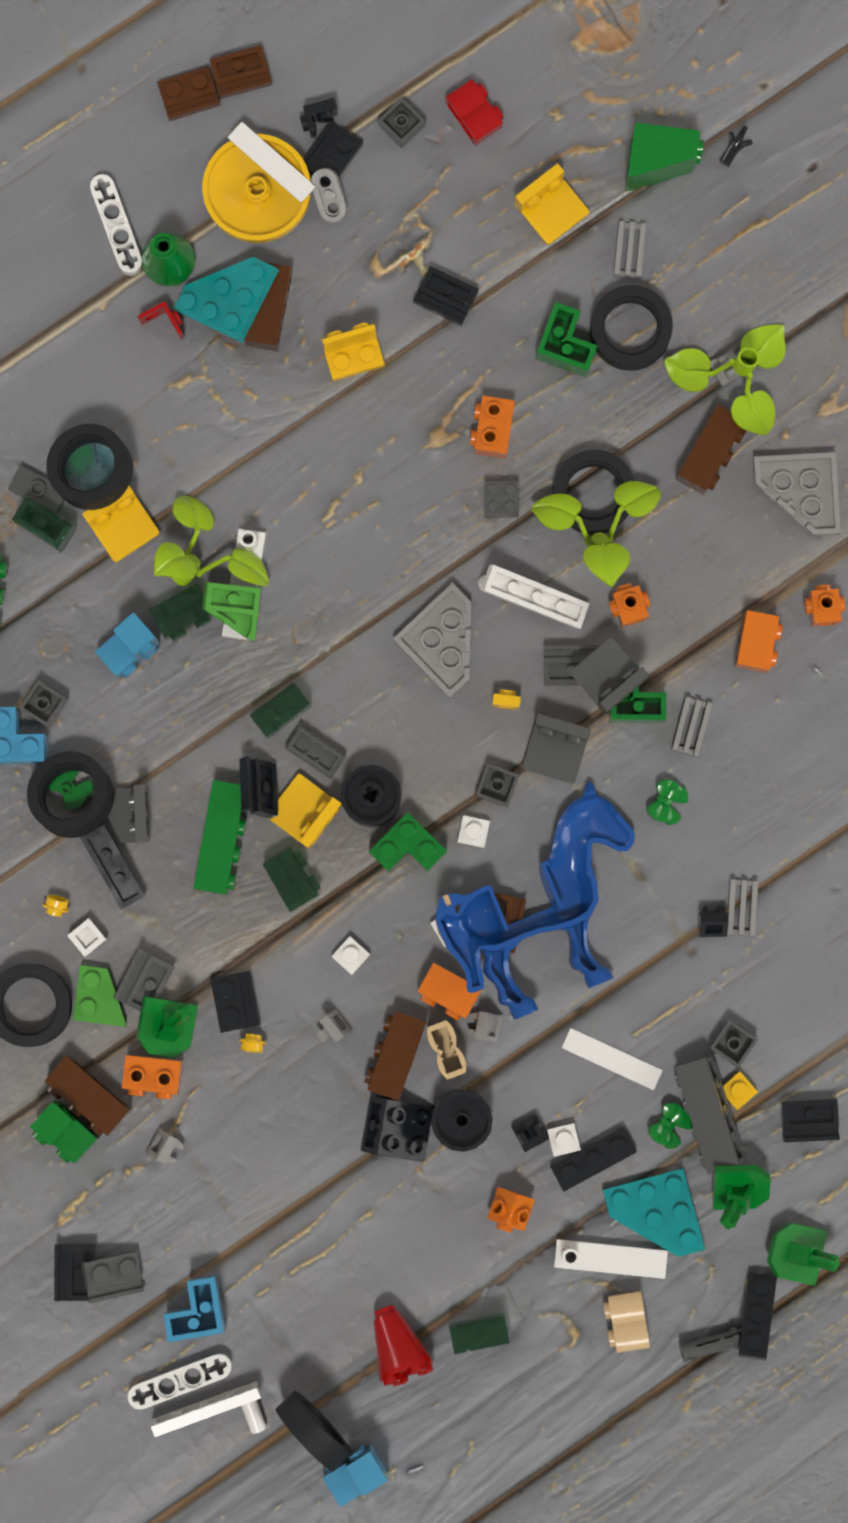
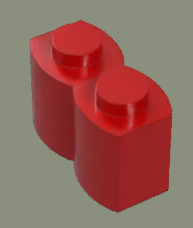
[445,79,504,146]

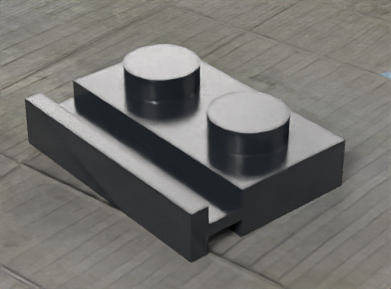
[303,120,363,186]
[413,266,479,326]
[239,756,278,819]
[210,971,261,1033]
[781,1099,840,1143]
[54,1244,96,1301]

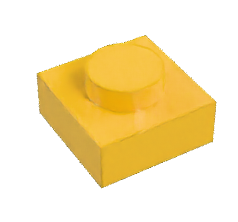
[492,690,521,710]
[723,1071,758,1110]

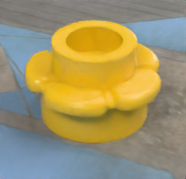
[42,895,69,917]
[239,1034,266,1053]

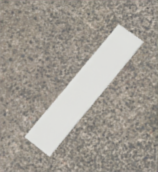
[227,122,316,203]
[562,1028,663,1090]

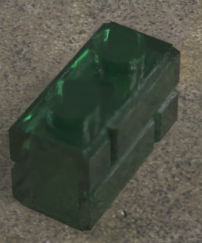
[12,497,76,553]
[149,584,212,642]
[250,682,311,740]
[263,848,321,913]
[449,1313,509,1354]

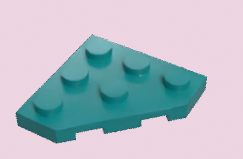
[173,257,279,343]
[602,1168,705,1257]

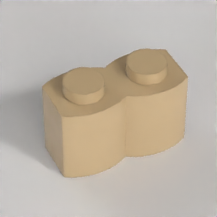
[427,1020,466,1080]
[603,1290,650,1353]

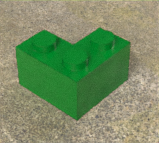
[536,302,598,378]
[609,665,667,723]
[369,812,447,873]
[30,1100,100,1164]

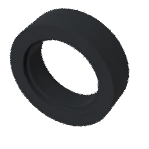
[590,285,673,371]
[46,424,133,510]
[553,450,634,535]
[27,751,114,838]
[0,963,72,1047]
[276,1391,352,1472]

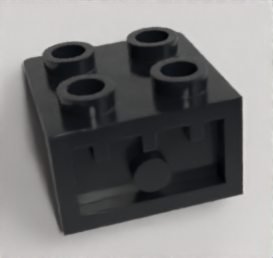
[361,1096,433,1162]

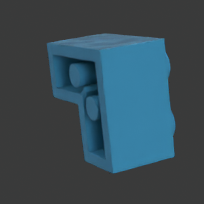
[95,612,160,679]
[0,707,48,765]
[163,1274,226,1342]
[323,1444,389,1507]

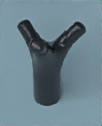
[720,126,753,167]

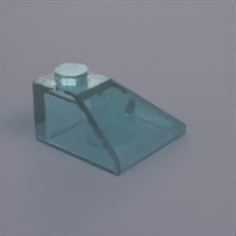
[65,443,114,491]

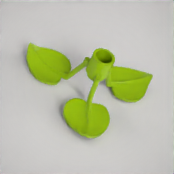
[664,325,786,436]
[531,481,661,587]
[153,495,269,587]

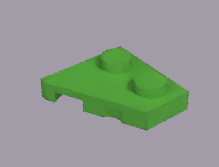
[202,582,261,641]
[73,965,127,1027]

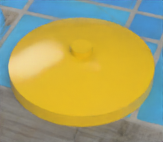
[202,134,311,243]

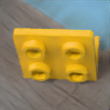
[514,163,589,245]
[322,323,385,382]
[82,486,160,563]
[268,774,342,850]

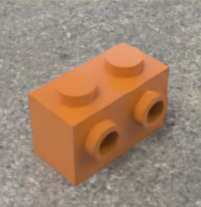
[470,396,515,459]
[735,610,783,673]
[417,962,482,1021]
[122,1055,183,1099]

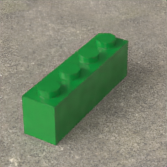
[193,780,246,896]

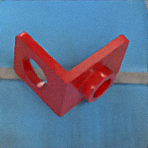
[137,301,184,340]

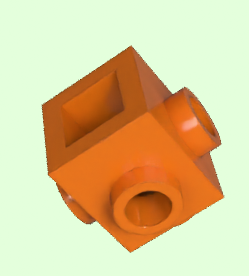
[609,583,650,628]
[804,585,845,627]
[487,1187,535,1233]

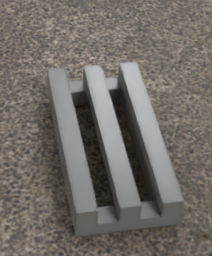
[614,221,646,279]
[672,697,713,757]
[727,879,758,937]

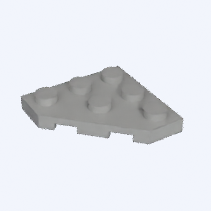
[753,452,841,536]
[393,582,471,699]

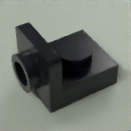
[300,98,338,138]

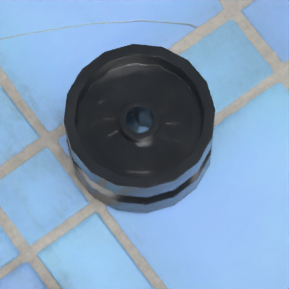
[341,765,402,828]
[431,1089,493,1152]

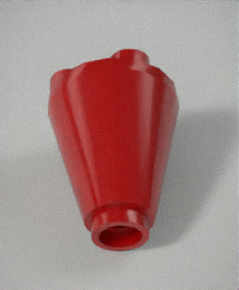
[374,1305,434,1387]

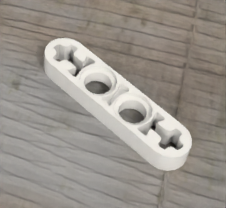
[90,174,143,276]
[128,1353,232,1410]

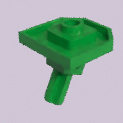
[136,996,198,1058]
[712,1165,771,1230]
[767,1222,840,1286]

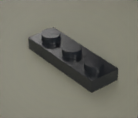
[80,823,146,910]
[550,1127,637,1192]
[738,1272,777,1361]

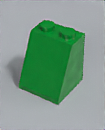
[625,122,704,191]

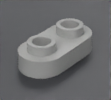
[311,168,347,222]

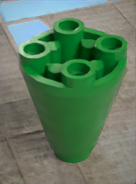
[141,232,196,287]

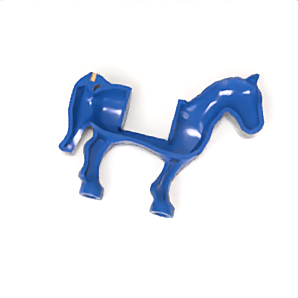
[435,781,635,1020]

